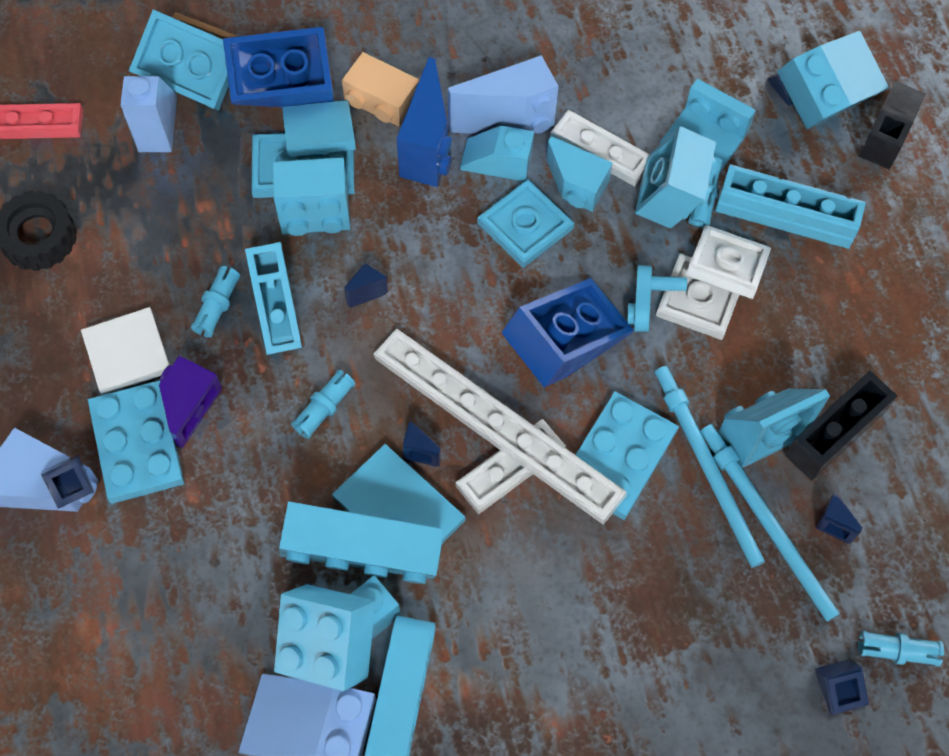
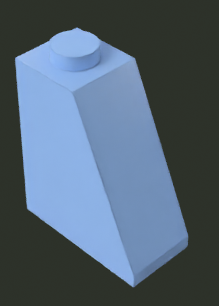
[121,76,177,152]
[0,428,99,512]

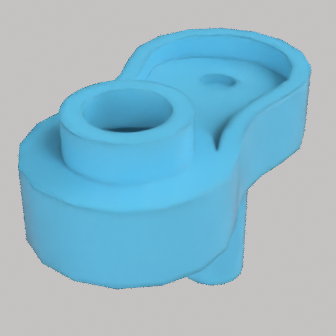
[628,265,687,332]

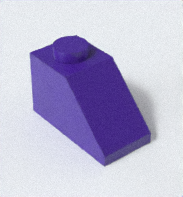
[159,356,222,448]

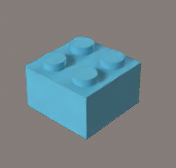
[635,126,716,229]
[273,157,351,236]
[274,584,376,691]

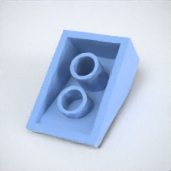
[448,55,559,134]
[239,674,377,756]

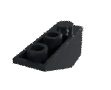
[858,81,926,170]

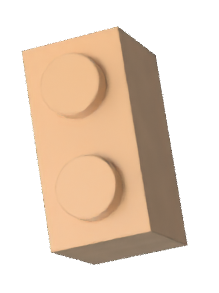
[342,52,420,127]

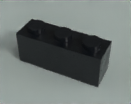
[785,371,898,481]

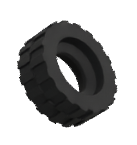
[0,191,77,271]

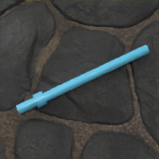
[654,366,765,568]
[700,424,840,622]

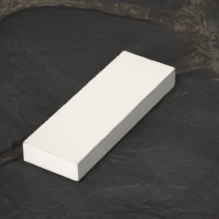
[550,110,650,187]
[456,419,566,515]

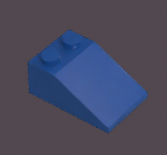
[223,27,334,108]
[397,57,452,187]
[501,278,634,388]

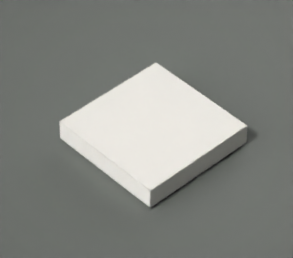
[686,225,771,299]
[656,254,739,340]
[81,307,170,395]

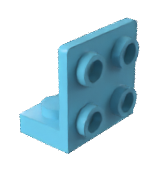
[659,79,756,174]

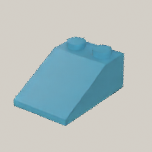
[777,31,889,129]
[718,388,830,468]

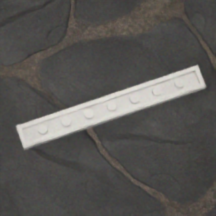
[374,329,627,525]

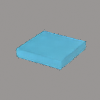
[282,100,356,157]
[477,179,574,268]

